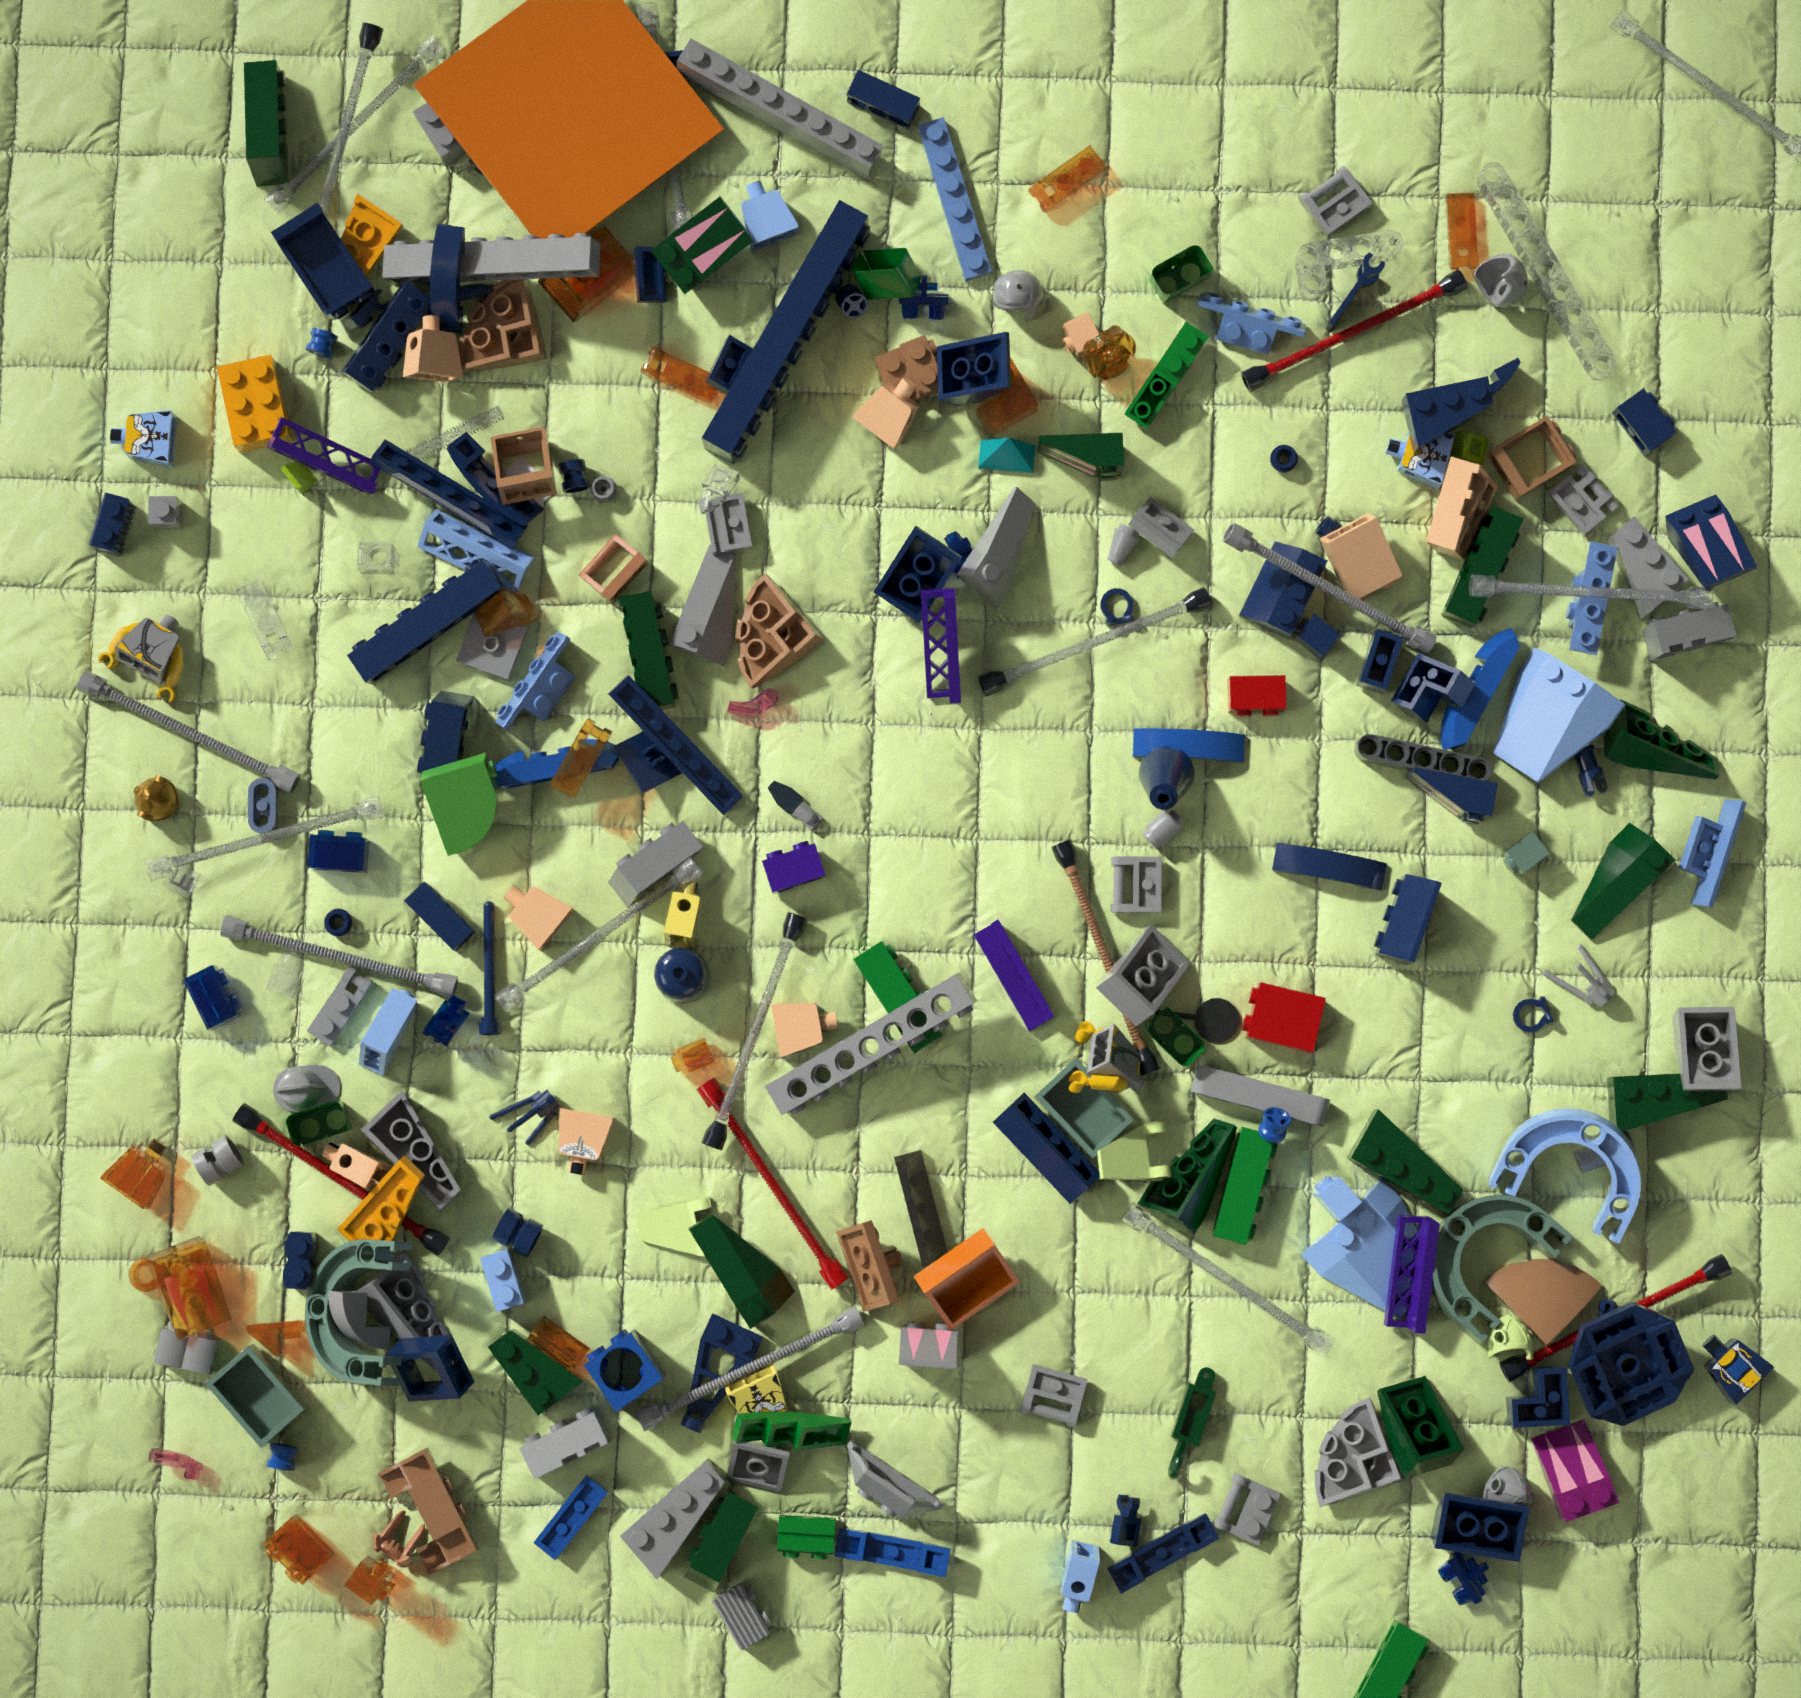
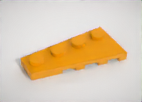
[341,193,403,278]
[337,1155,425,1242]

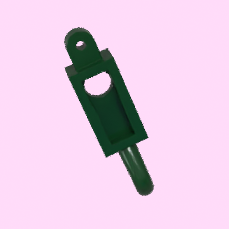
[1168,1367,1216,1480]

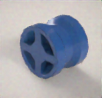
[305,328,338,359]
[1258,1107,1291,1143]
[266,1443,298,1471]

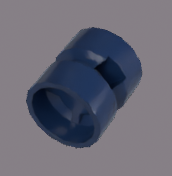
[492,1207,544,1258]

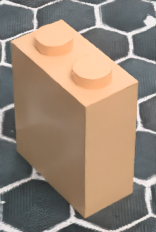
[1320,513,1403,601]

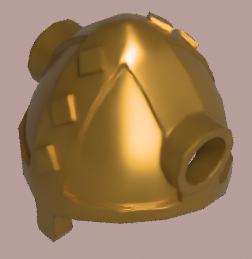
[133,775,180,822]

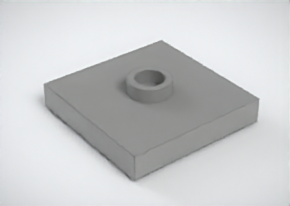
[456,610,528,681]

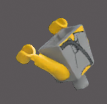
[98,615,183,702]
[1069,1021,1145,1093]

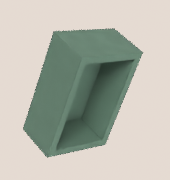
[1034,1058,1134,1159]
[205,1344,309,1448]

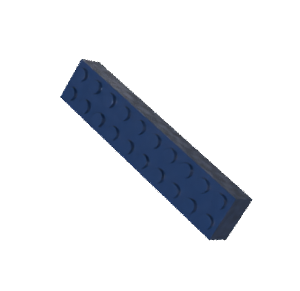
[702,200,871,465]

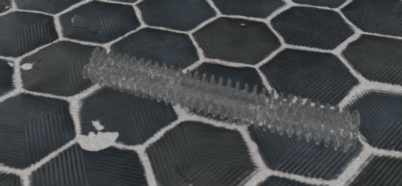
[406,405,504,460]

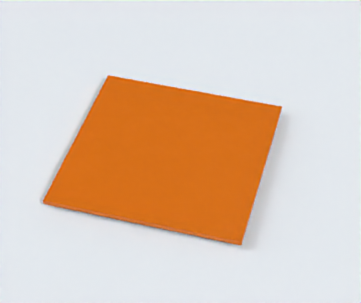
[413,0,724,239]

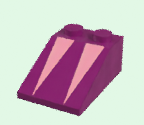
[1530,1419,1619,1522]

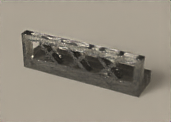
[894,1150,948,1267]

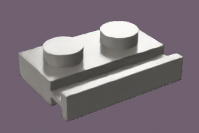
[703,493,752,555]
[1128,497,1194,558]

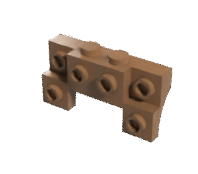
[377,1447,479,1575]

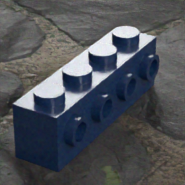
[341,281,431,392]
[993,1092,1100,1204]

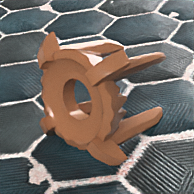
[373,1510,425,1568]

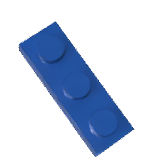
[533,1474,609,1560]

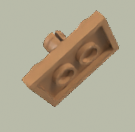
[836,1220,902,1312]

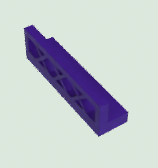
[267,417,380,494]
[921,588,961,704]
[973,919,1055,1031]
[1384,1215,1440,1334]

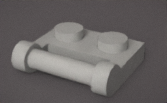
[1298,166,1373,237]
[1111,856,1162,913]
[1020,1364,1088,1428]
[1212,1472,1281,1546]

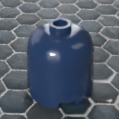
[654,947,711,1004]

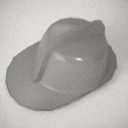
[273,1065,341,1112]

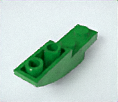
[1124,322,1209,429]

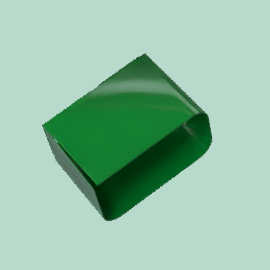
[1149,245,1214,304]
[852,248,921,300]
[1145,1006,1205,1066]
[286,1101,352,1146]

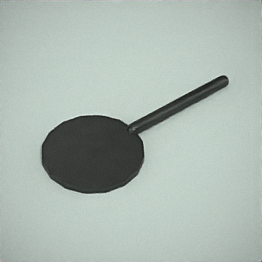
[1153,998,1239,1042]

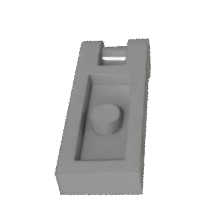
[307,966,374,1047]

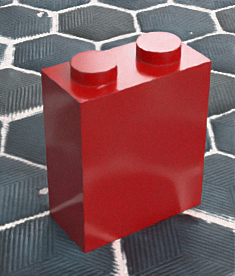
[1242,982,1326,1053]

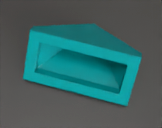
[978,437,1036,473]

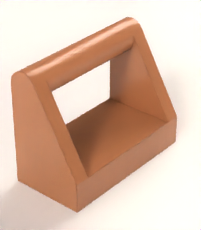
[578,534,648,605]

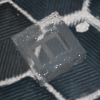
[162,861,201,899]

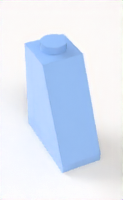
[358,988,417,1076]

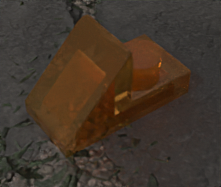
[246,1320,306,1357]

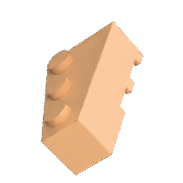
[1426,457,1498,560]

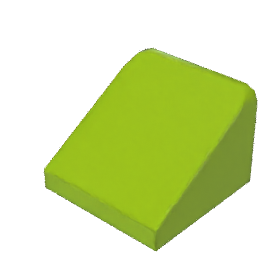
[1450,430,1489,465]
[281,462,317,494]

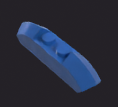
[1441,628,1520,750]
[495,739,620,790]

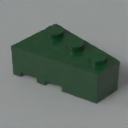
[488,1329,587,1416]

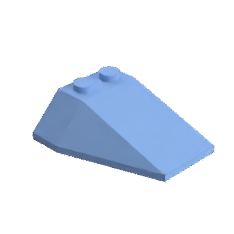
[1493,647,1625,783]
[1301,1178,1417,1319]

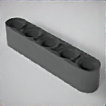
[1354,734,1492,781]

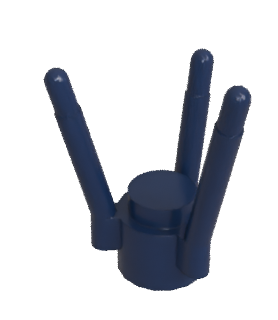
[489,1090,560,1145]

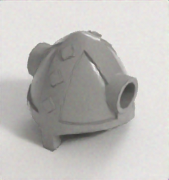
[1483,1465,1534,1505]

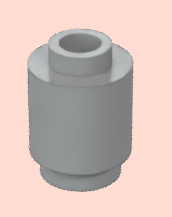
[1142,809,1183,849]

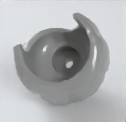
[1473,254,1528,308]
[993,270,1043,321]

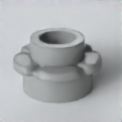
[590,475,617,503]

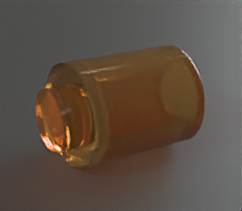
[670,1037,715,1076]

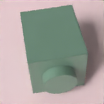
[1502,831,1550,876]

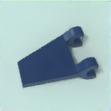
[1326,252,1385,332]

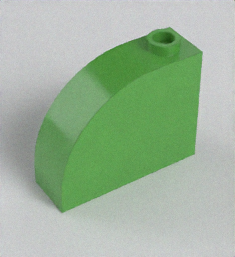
[420,753,498,856]

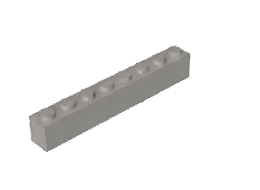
[676,38,883,179]
[383,233,600,284]

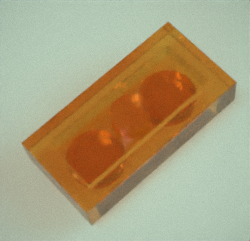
[527,1316,590,1372]

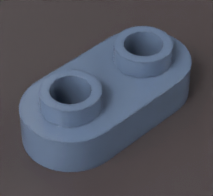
[248,778,278,834]

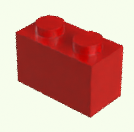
[1227,675,1286,717]

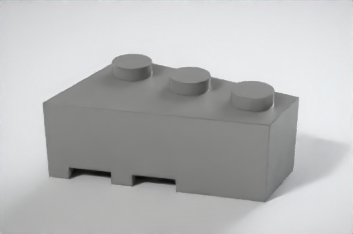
[1642,602,1737,661]

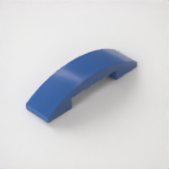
[1132,728,1245,763]
[834,1528,951,1577]

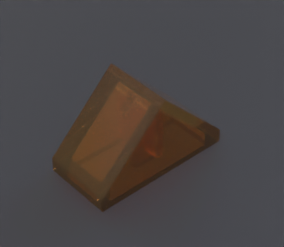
[475,590,537,637]

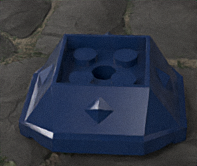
[1568,1301,1694,1426]

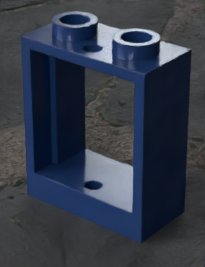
[385,1335,475,1402]

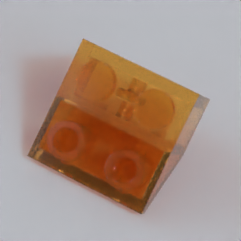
[263,1514,336,1585]

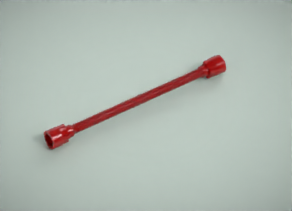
[696,1077,850,1290]

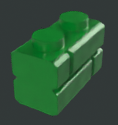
[777,1514,836,1559]

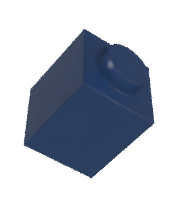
[1294,614,1340,660]

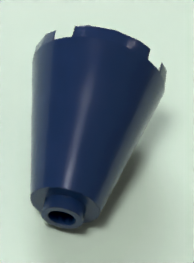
[1139,746,1195,810]

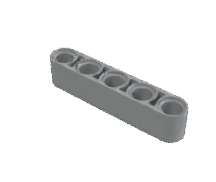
[1190,1065,1330,1127]

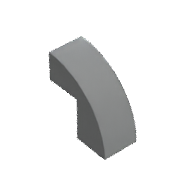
[328,1291,390,1350]

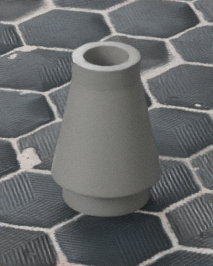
[1106,523,1140,566]

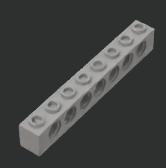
[765,972,978,1116]

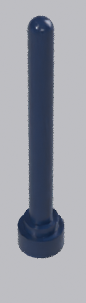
[479,901,501,1035]

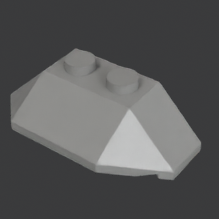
[847,1439,945,1517]

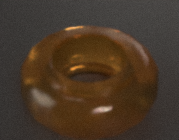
[128,1257,164,1292]

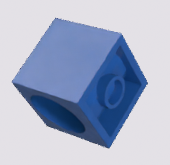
[584,1329,667,1412]

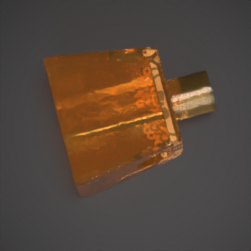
[100,1138,169,1209]

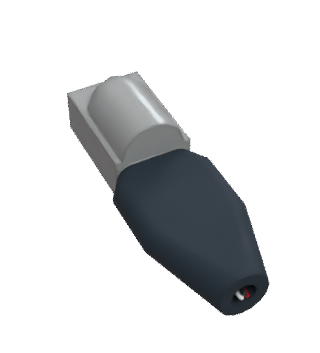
[768,781,823,831]

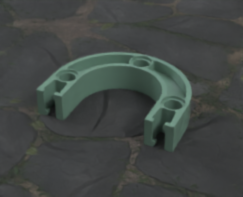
[1431,1195,1573,1343]
[305,1239,413,1386]

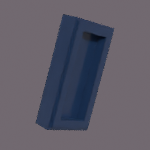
[634,247,666,303]

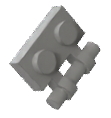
[1547,464,1619,536]

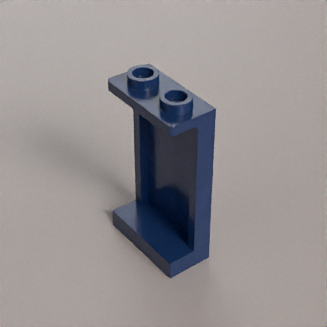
[271,203,374,320]

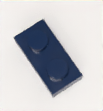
[705,335,753,395]

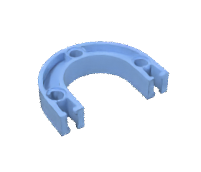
[1489,1108,1641,1244]

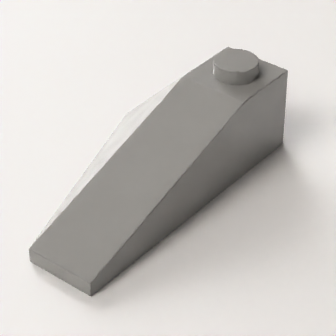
[956,487,1036,609]
[670,544,736,666]
[355,1251,448,1373]

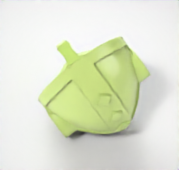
[1488,1314,1534,1359]

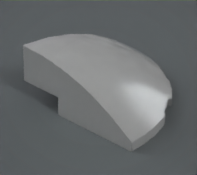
[1315,1397,1406,1507]

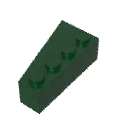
[244,60,289,187]
[1441,505,1524,628]
[618,591,679,710]
[1607,1073,1728,1132]

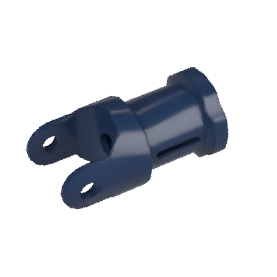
[1573,744,1607,797]

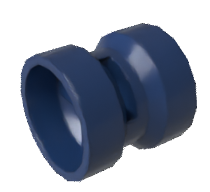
[558,459,590,493]

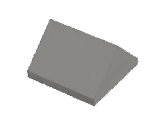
[726,1441,791,1493]

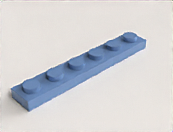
[918,117,992,282]

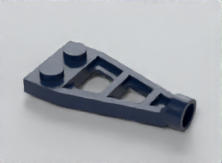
[680,1313,764,1433]

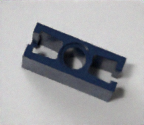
[847,70,920,130]
[404,881,476,952]

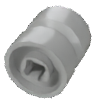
[191,1135,244,1186]

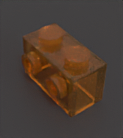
[344,1556,396,1605]

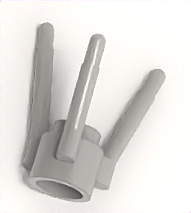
[1543,944,1615,1007]

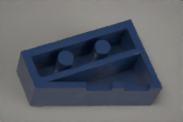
[1402,376,1494,454]
[417,690,474,775]

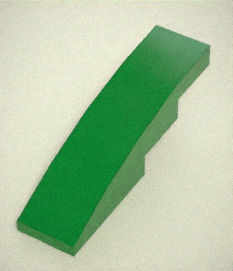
[732,1412,852,1451]

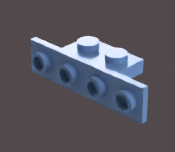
[1198,292,1306,355]
[1566,541,1618,656]
[495,631,576,730]
[1678,799,1747,908]

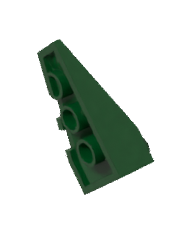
[1604,699,1719,780]
[1571,823,1675,940]
[1137,1118,1237,1235]
[688,1213,795,1329]

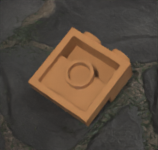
[874,335,938,402]

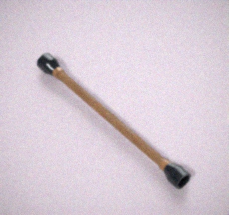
[1051,839,1161,1076]

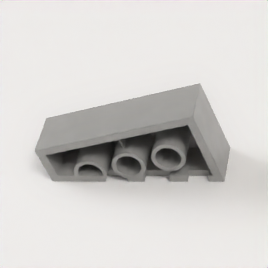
[361,1090,462,1213]
[620,1458,726,1580]

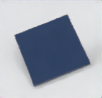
[614,731,682,794]

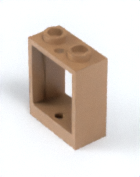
[1487,416,1576,501]
[491,427,557,505]

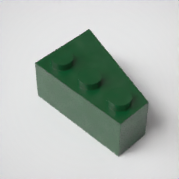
[684,1491,758,1593]

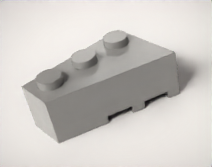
[1607,516,1689,620]
[608,821,703,908]
[519,1407,613,1479]

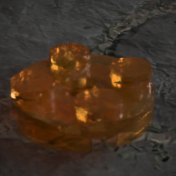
[1083,325,1136,380]

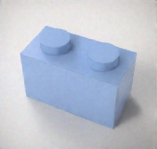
[1312,1176,1362,1221]
[480,1248,527,1312]

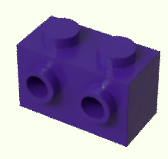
[762,841,826,895]

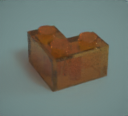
[976,357,1039,438]

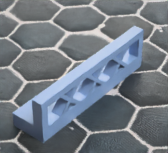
[417,508,535,594]

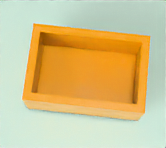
[217,354,294,453]

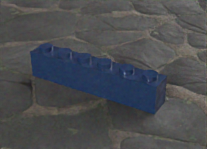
[347,560,507,684]

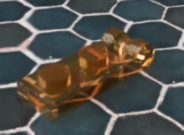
[1028,145,1106,213]
[1445,193,1479,270]
[640,346,717,404]
[549,718,613,800]

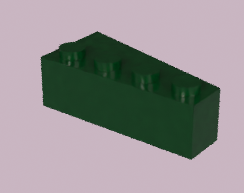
[1347,1109,1463,1214]

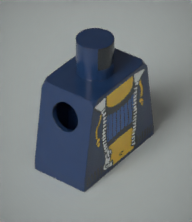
[1702,1334,1775,1405]

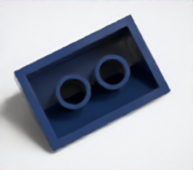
[1239,541,1328,640]
[1373,874,1442,966]
[1431,1492,1530,1562]

